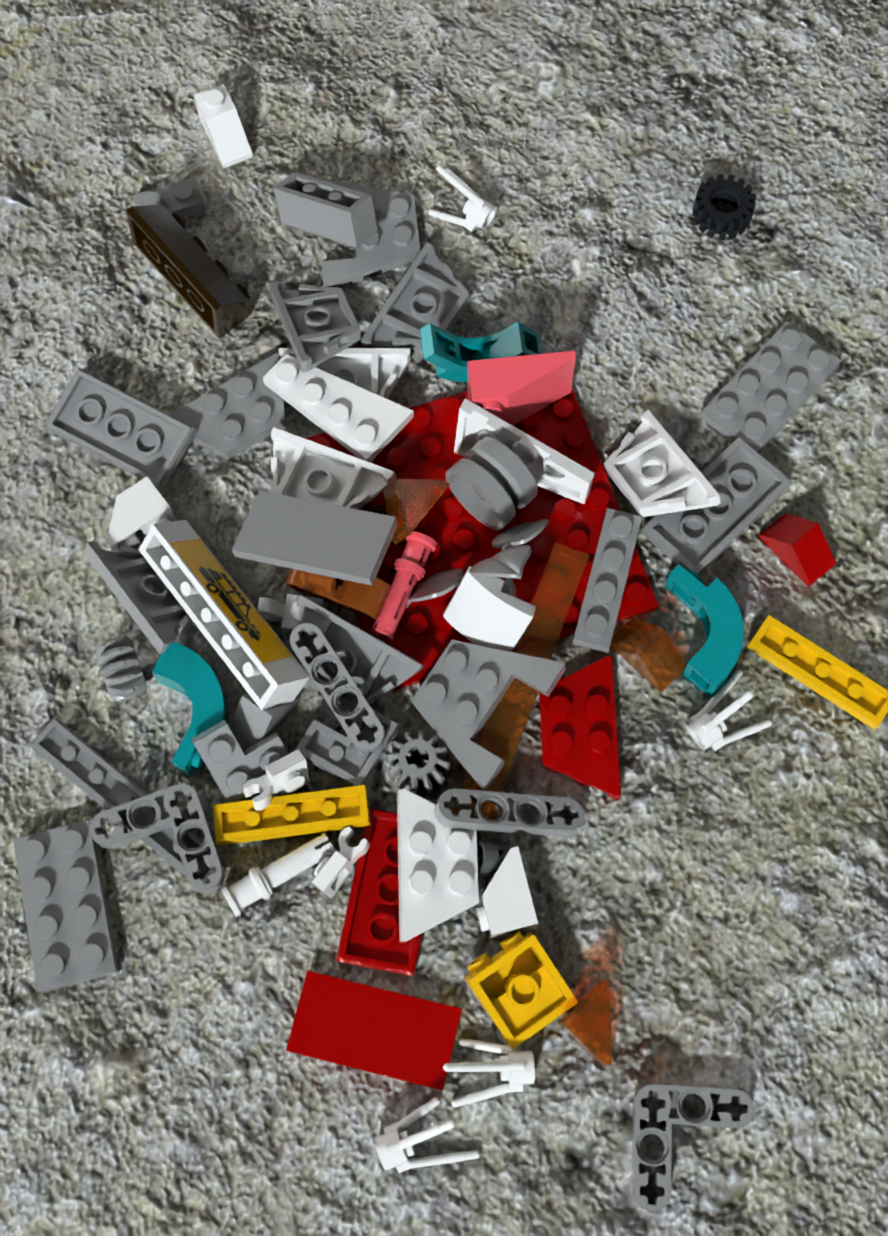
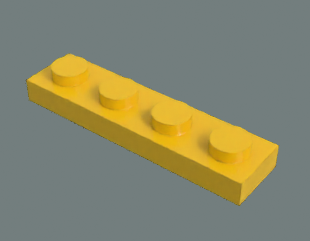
[747,615,888,730]
[213,785,371,846]

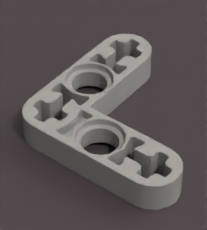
[89,783,225,894]
[631,1084,755,1212]

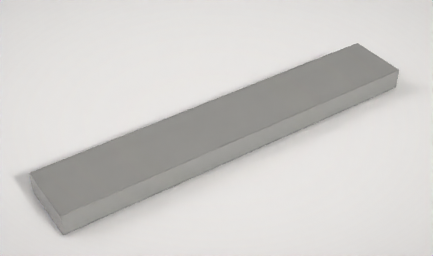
[29,717,224,882]

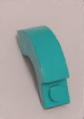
[420,322,543,383]
[665,564,744,698]
[152,642,229,777]

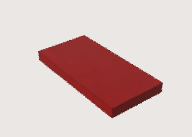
[336,808,422,977]
[286,970,462,1091]

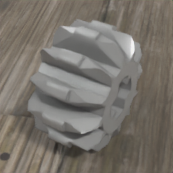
[95,636,147,702]
[386,730,450,795]

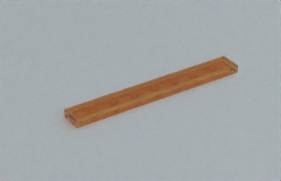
[452,543,590,820]

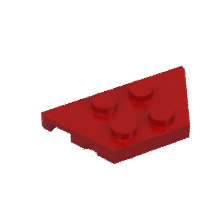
[539,656,621,799]

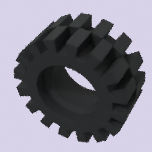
[692,174,756,240]

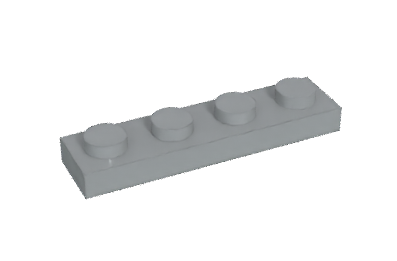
[572,508,642,653]

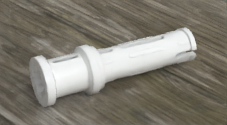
[219,832,335,917]

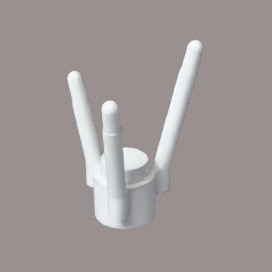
[428,165,497,232]
[687,669,772,752]
[443,1038,535,1107]
[374,1097,481,1173]

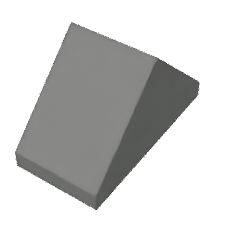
[229,692,300,750]

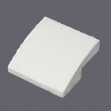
[443,566,536,652]

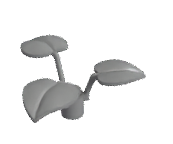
[406,519,549,608]

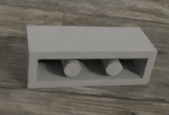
[273,172,378,248]

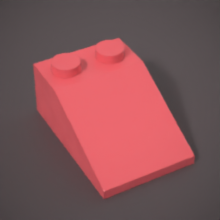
[467,351,576,426]

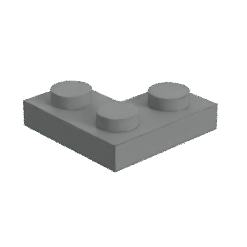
[132,177,206,218]
[294,710,399,786]
[191,720,288,803]

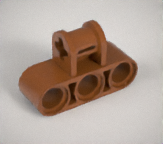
[285,569,391,620]

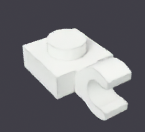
[257,594,324,634]
[242,749,310,811]
[312,826,370,899]

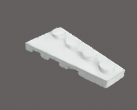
[262,354,414,463]
[454,398,595,504]

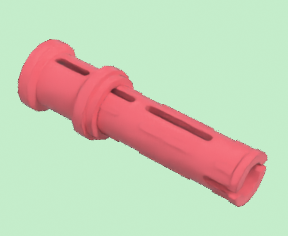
[370,531,438,642]

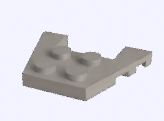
[317,178,421,288]
[411,640,566,791]

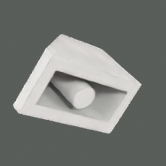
[194,84,253,169]
[476,846,538,940]

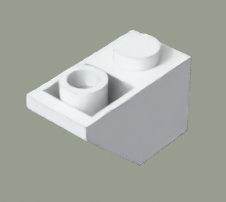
[106,476,176,552]

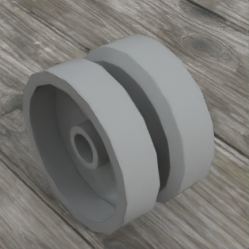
[446,436,538,531]

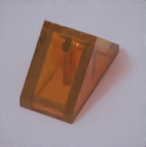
[384,479,450,545]
[610,617,686,693]
[559,980,612,1067]

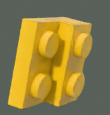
[463,931,578,1050]

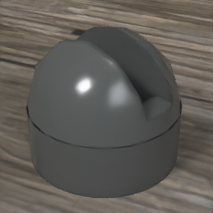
[477,841,504,873]

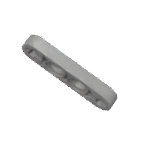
[290,623,386,752]
[434,788,585,837]

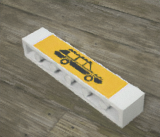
[139,520,310,710]

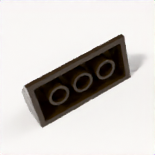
[126,204,251,339]

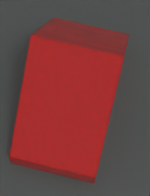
[759,513,836,587]

